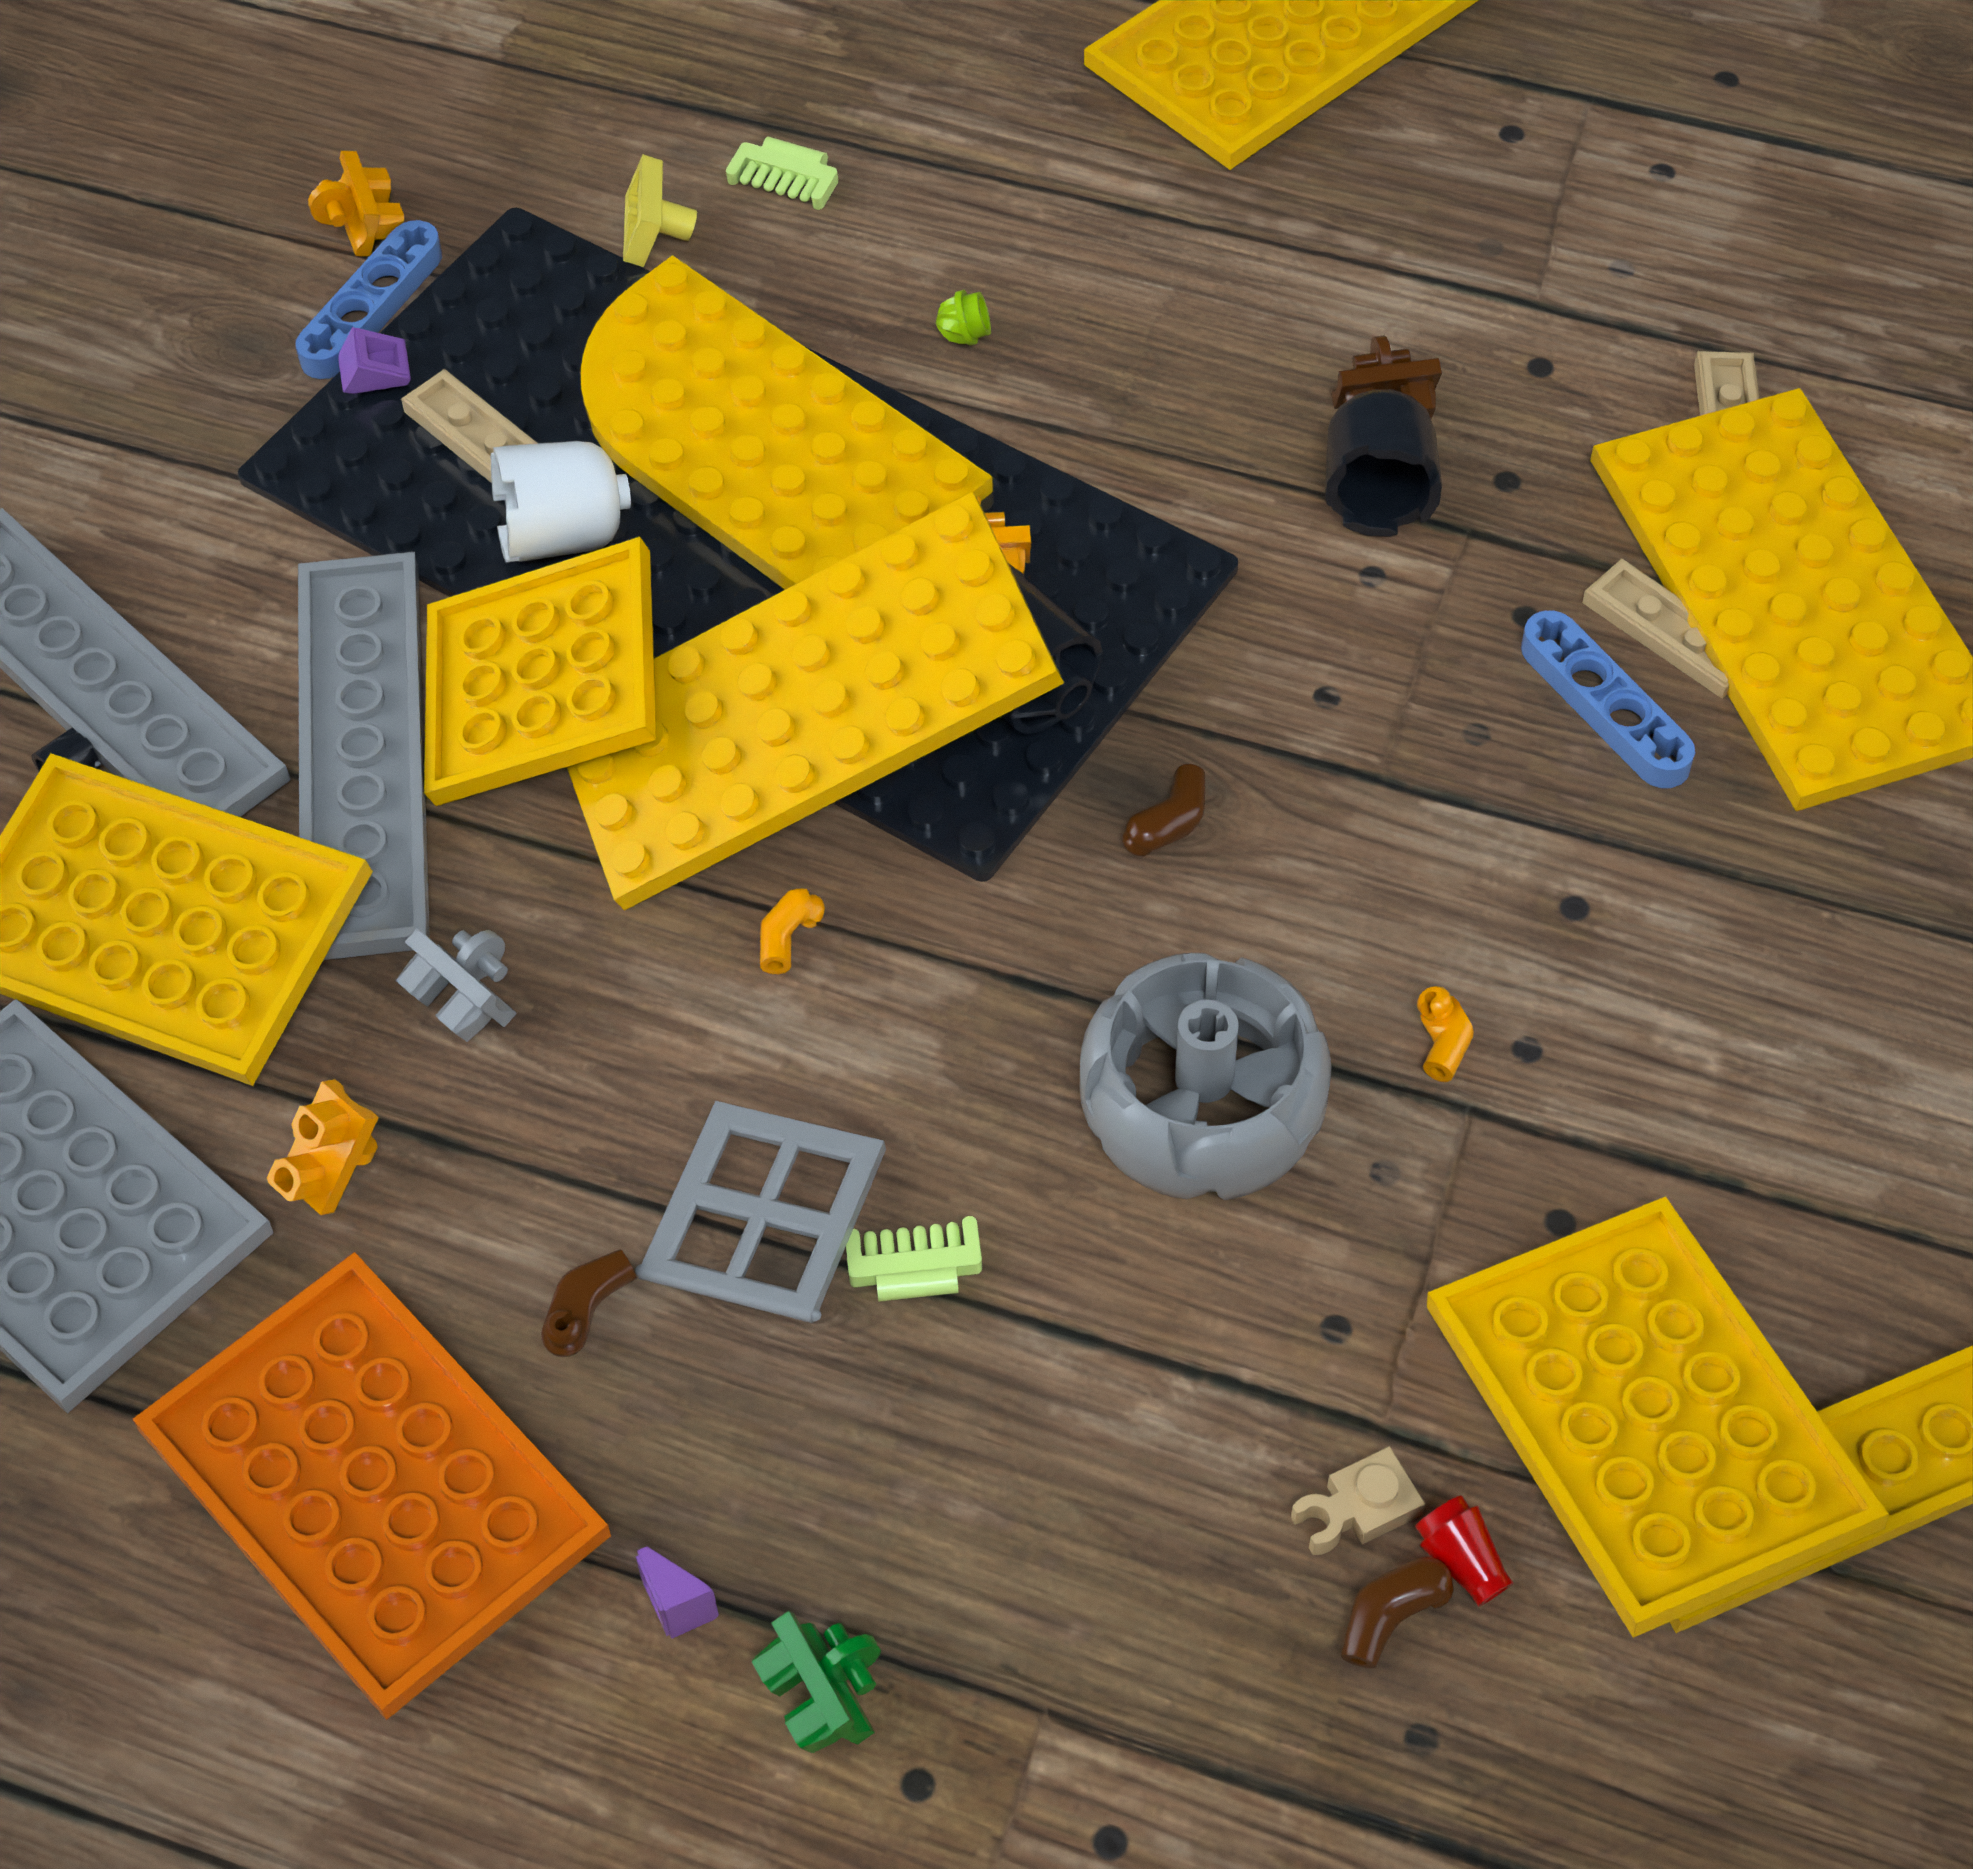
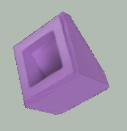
[338,327,411,394]
[636,1546,719,1639]

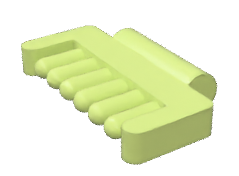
[726,136,838,210]
[846,1216,982,1302]

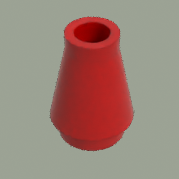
[1415,1495,1514,1607]

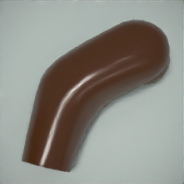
[1122,764,1205,857]
[541,1249,637,1357]
[1341,1557,1454,1668]

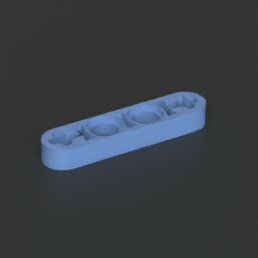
[296,220,442,379]
[1521,611,1695,788]

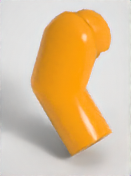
[760,888,825,974]
[1417,986,1474,1082]

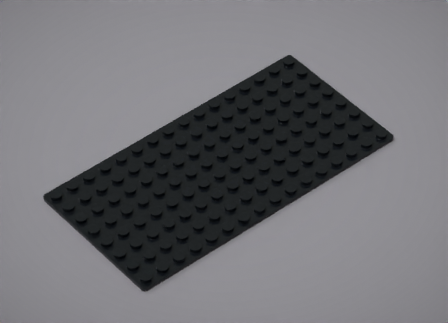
[238,207,1238,882]

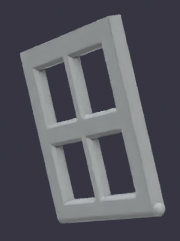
[635,1101,886,1323]

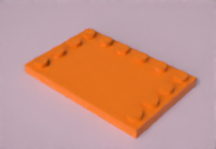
[132,1252,611,1720]

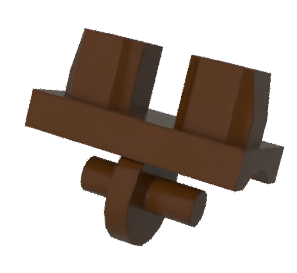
[1331,335,1442,419]

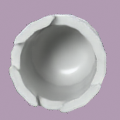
[490,441,631,562]

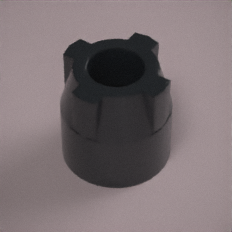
[32,727,102,772]

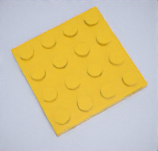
[424,537,656,806]

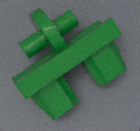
[752,1611,881,1753]

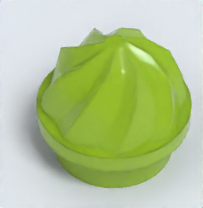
[936,290,991,346]

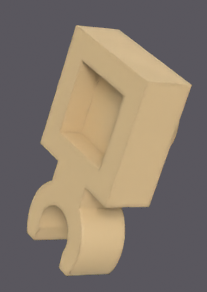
[1291,1446,1425,1555]

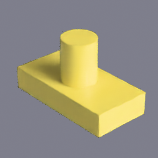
[623,154,697,267]

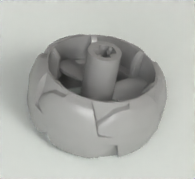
[1080,953,1331,1200]

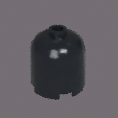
[1325,389,1442,537]

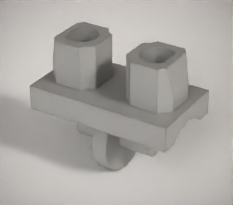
[396,928,517,1042]

